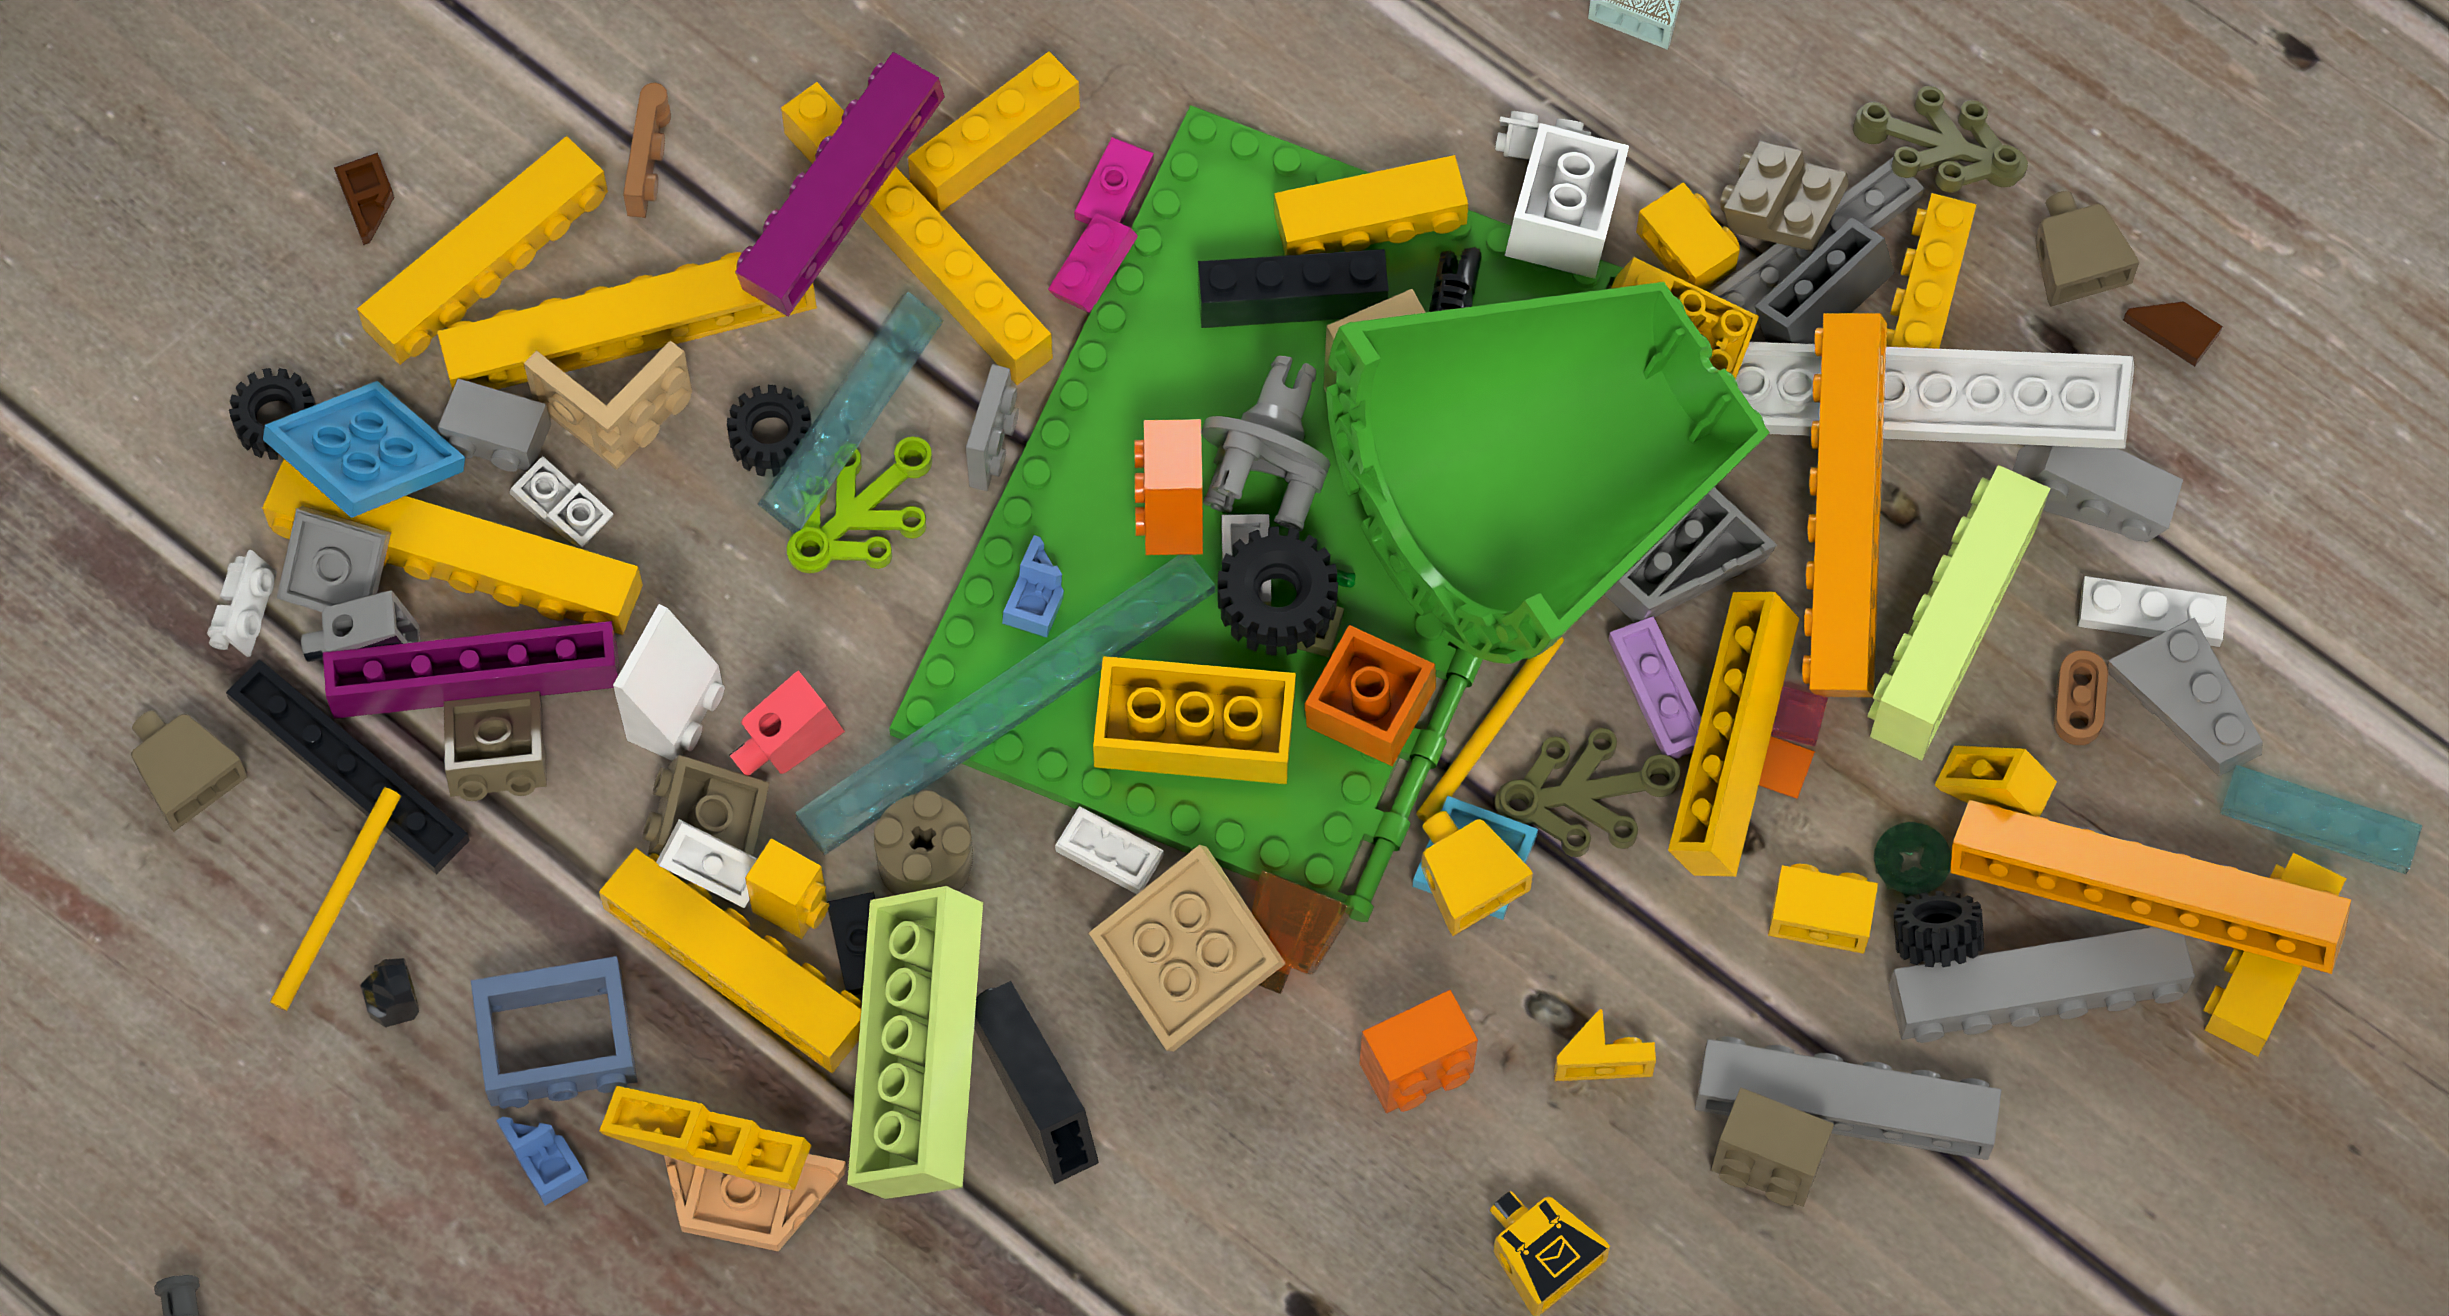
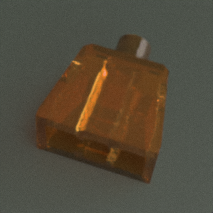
[1251,870,1354,994]

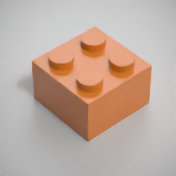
[1134,419,1203,555]
[1305,625,1436,767]
[1359,990,1478,1114]

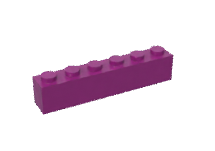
[735,52,945,317]
[323,621,620,719]

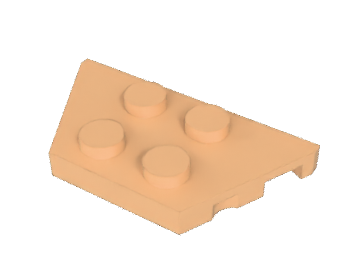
[664,1154,846,1251]

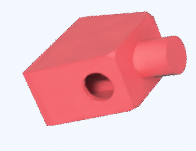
[729,670,845,776]

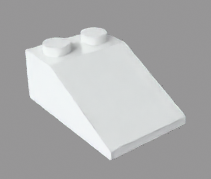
[613,604,725,761]

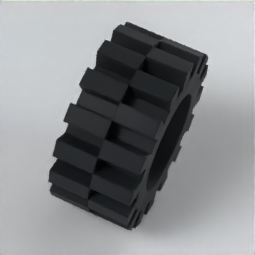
[229,368,316,460]
[727,385,814,477]
[1894,891,1984,967]

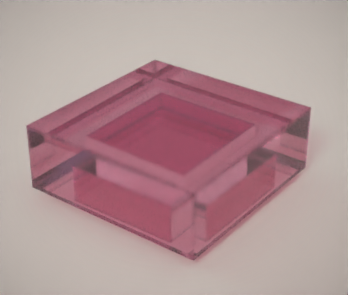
[1771,686,1828,747]

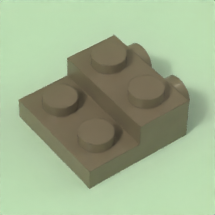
[1720,141,1849,252]
[444,691,547,801]
[642,755,769,856]

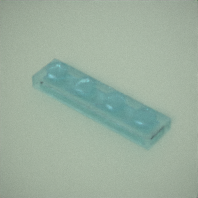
[2220,765,2422,874]

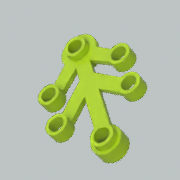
[787,436,932,573]

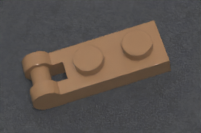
[623,82,671,218]

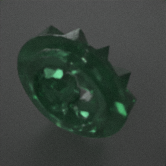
[1874,822,1952,898]

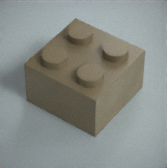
[1711,1087,1834,1207]

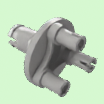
[1201,356,1331,531]

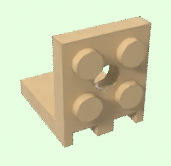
[524,340,692,470]

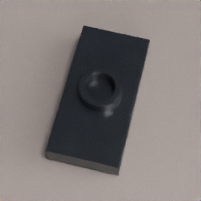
[827,891,875,995]

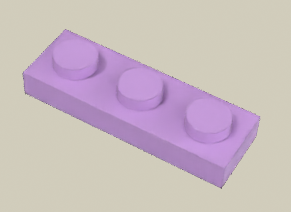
[1609,616,1701,759]

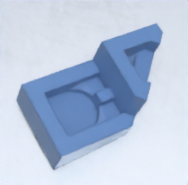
[1002,535,1064,638]
[496,1117,588,1206]

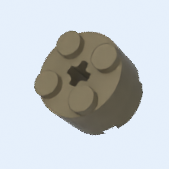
[874,790,973,895]

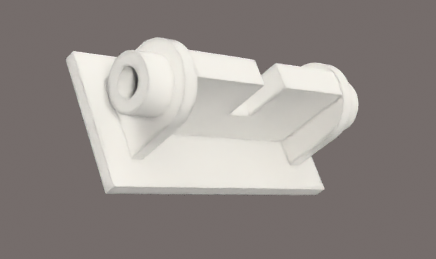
[1495,111,1591,160]
[207,550,277,657]

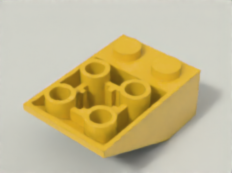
[1611,257,1759,380]

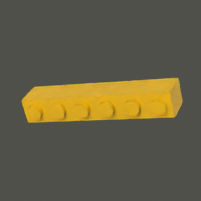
[357,136,608,365]
[1668,592,1799,877]
[599,848,862,1073]

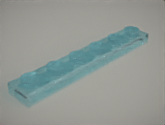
[758,291,944,534]

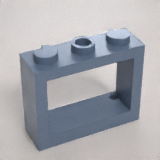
[471,956,637,1109]

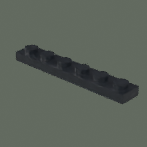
[226,659,470,875]

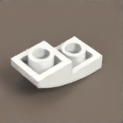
[509,456,614,549]

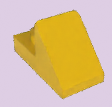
[1554,1009,1656,1081]

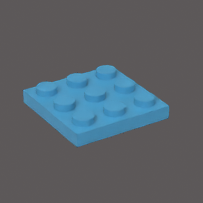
[263,381,465,518]

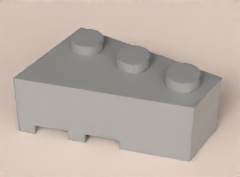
[2012,445,2183,542]
[1605,487,1777,623]
[2108,617,2263,776]

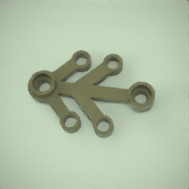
[1852,86,2028,193]
[1495,728,1680,857]

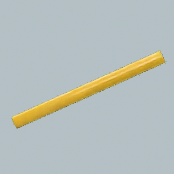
[1416,637,1564,822]
[270,787,401,1011]

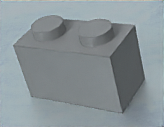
[438,379,551,472]

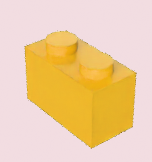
[1636,182,1740,290]
[745,838,829,940]
[1768,863,1878,954]

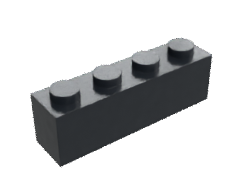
[1198,249,1389,328]

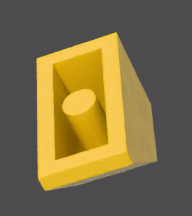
[1935,745,2057,817]

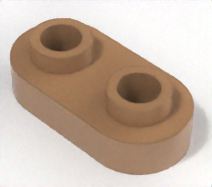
[2054,650,2108,745]

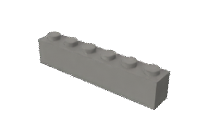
[1889,927,2195,1043]
[1695,1036,2002,1160]

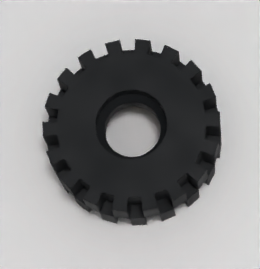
[1217,526,1338,656]

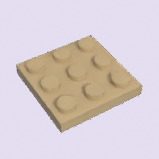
[1089,845,1286,1052]

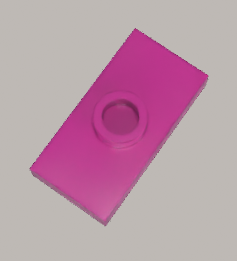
[1074,137,1154,224]

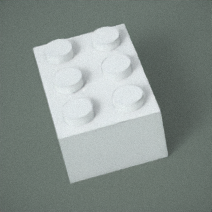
[1505,123,1629,279]

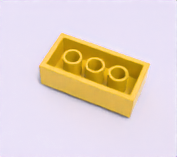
[1093,656,1296,784]

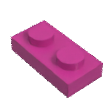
[1048,212,1138,313]

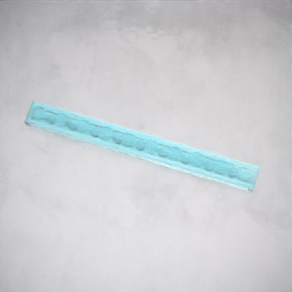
[795,555,1215,856]

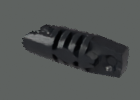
[1429,247,1482,312]

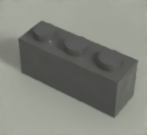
[1755,217,1895,344]

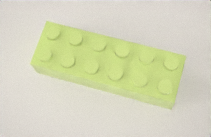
[1867,465,2051,761]
[847,886,983,1199]

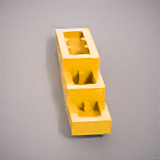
[599,1086,811,1191]

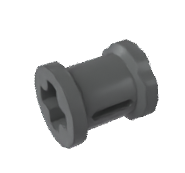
[154,1275,200,1316]

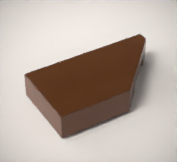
[334,152,394,245]
[2123,301,2223,367]

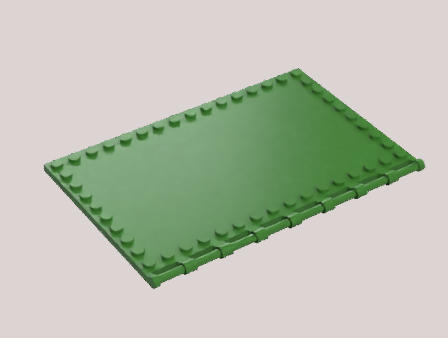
[889,105,1623,922]

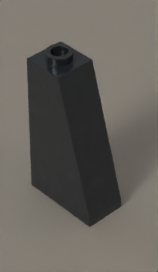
[974,981,1099,1184]

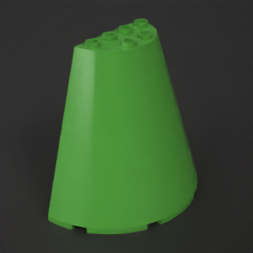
[1326,282,1770,664]

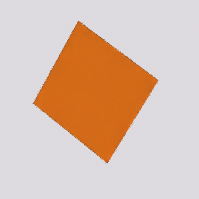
[1759,736,1815,799]

